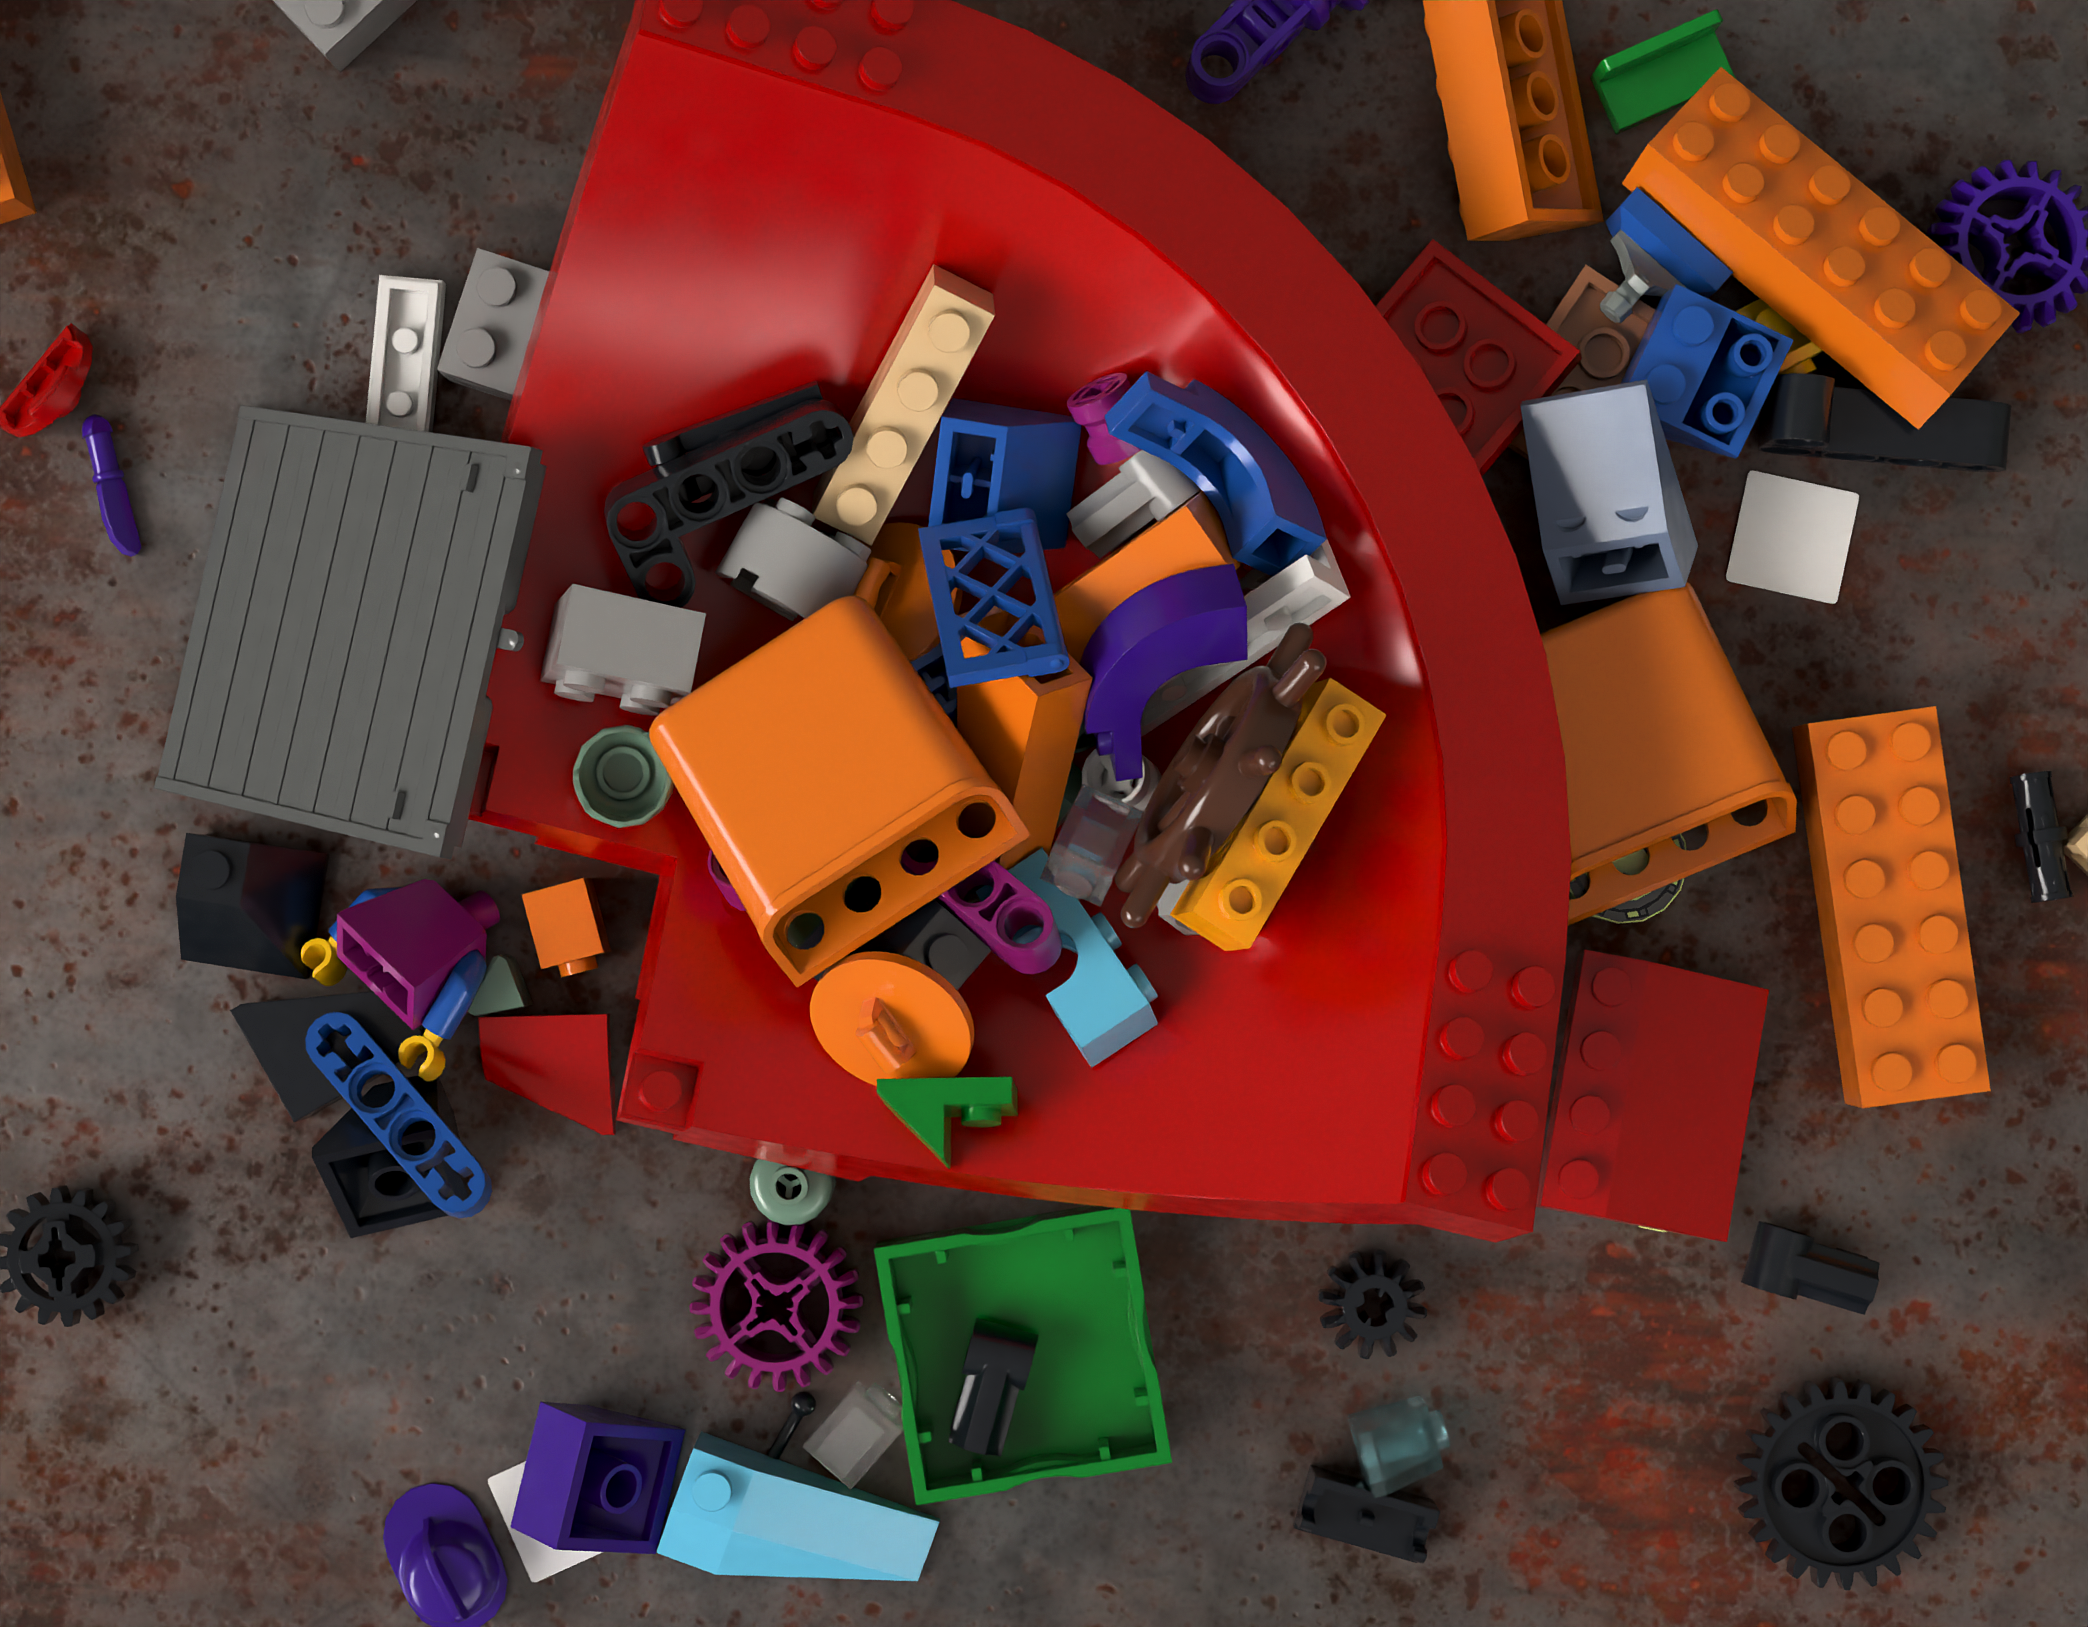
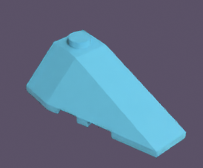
[656,1431,940,1581]

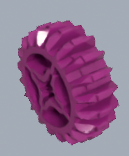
[689,1219,864,1392]

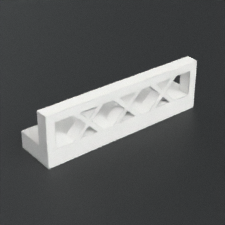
[1141,539,1351,737]

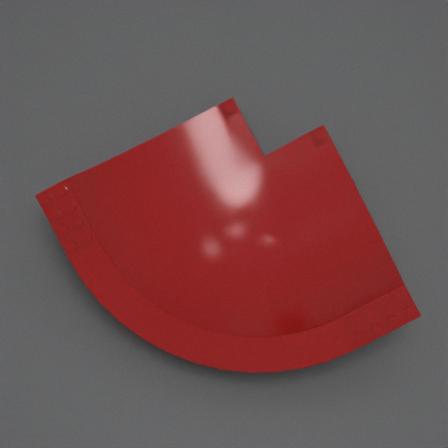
[468,0,1571,1243]

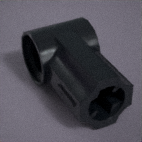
[1741,1221,1880,1315]
[948,1318,1039,1457]

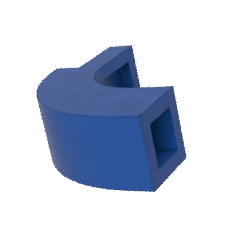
[1105,371,1327,577]

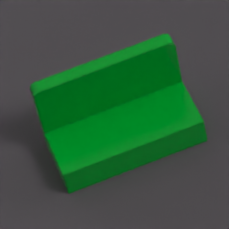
[1590,9,1736,135]

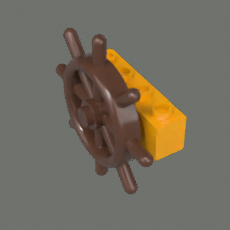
[1115,622,1386,951]

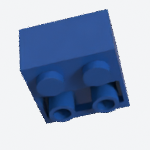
[1620,284,1794,459]
[928,398,1082,554]

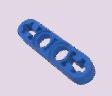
[305,1012,492,1218]

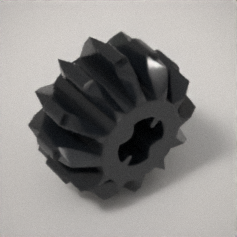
[1317,1248,1427,1359]

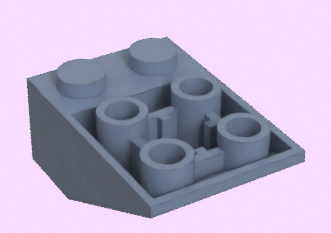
[1520,379,1698,605]

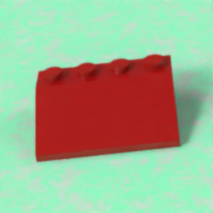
[1536,950,1769,1242]

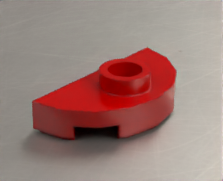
[0,323,93,438]

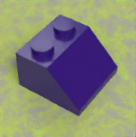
[510,1401,685,1554]

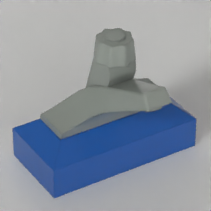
[1600,187,1733,323]

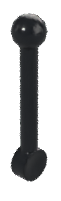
[767,1392,816,1460]

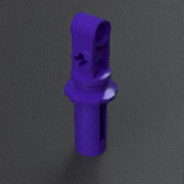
[1185,0,1370,104]

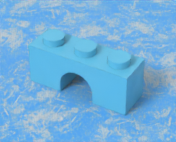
[975,848,1158,1068]

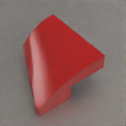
[478,1013,616,1135]

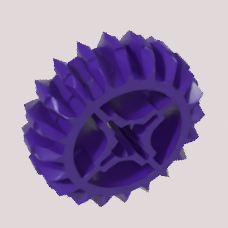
[1926,160,2088,334]

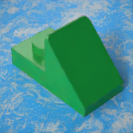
[877,1077,1018,1169]

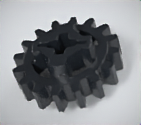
[0,1185,139,1327]

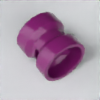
[1067,373,1142,465]

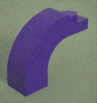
[1079,563,1248,781]

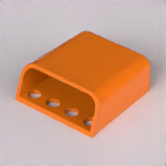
[1540,582,1797,926]
[649,595,1032,987]

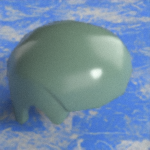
[573,725,674,828]

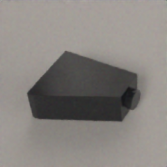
[230,991,426,1122]

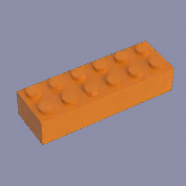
[1622,67,2020,430]
[1792,706,1991,1108]

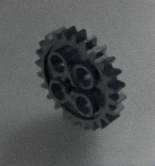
[1734,1377,1948,1590]

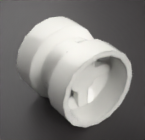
[1082,749,1162,820]

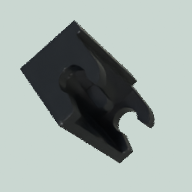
[1293,1465,1440,1563]

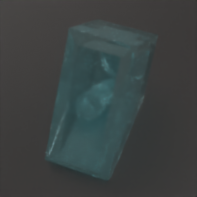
[1347,1396,1450,1498]

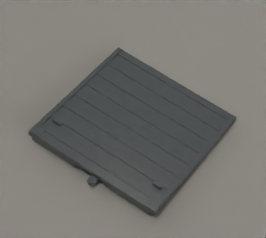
[154,405,547,859]

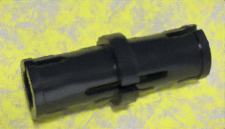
[2009,771,2074,903]

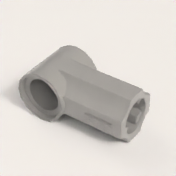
[1066,450,1201,559]

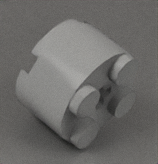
[715,497,872,621]

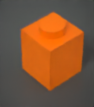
[521,878,611,978]

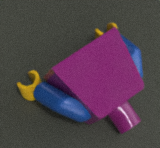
[301,879,500,1082]

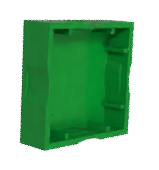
[874,1205,1172,1505]

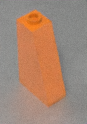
[957,606,1093,870]

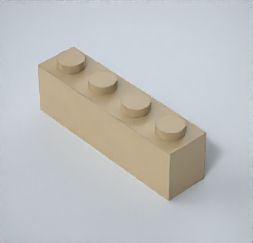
[812,264,995,545]

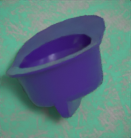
[383,1483,508,1627]

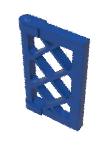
[918,508,1070,688]

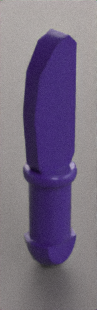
[82,414,141,557]

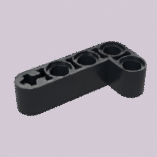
[1758,373,2011,472]
[604,398,853,608]

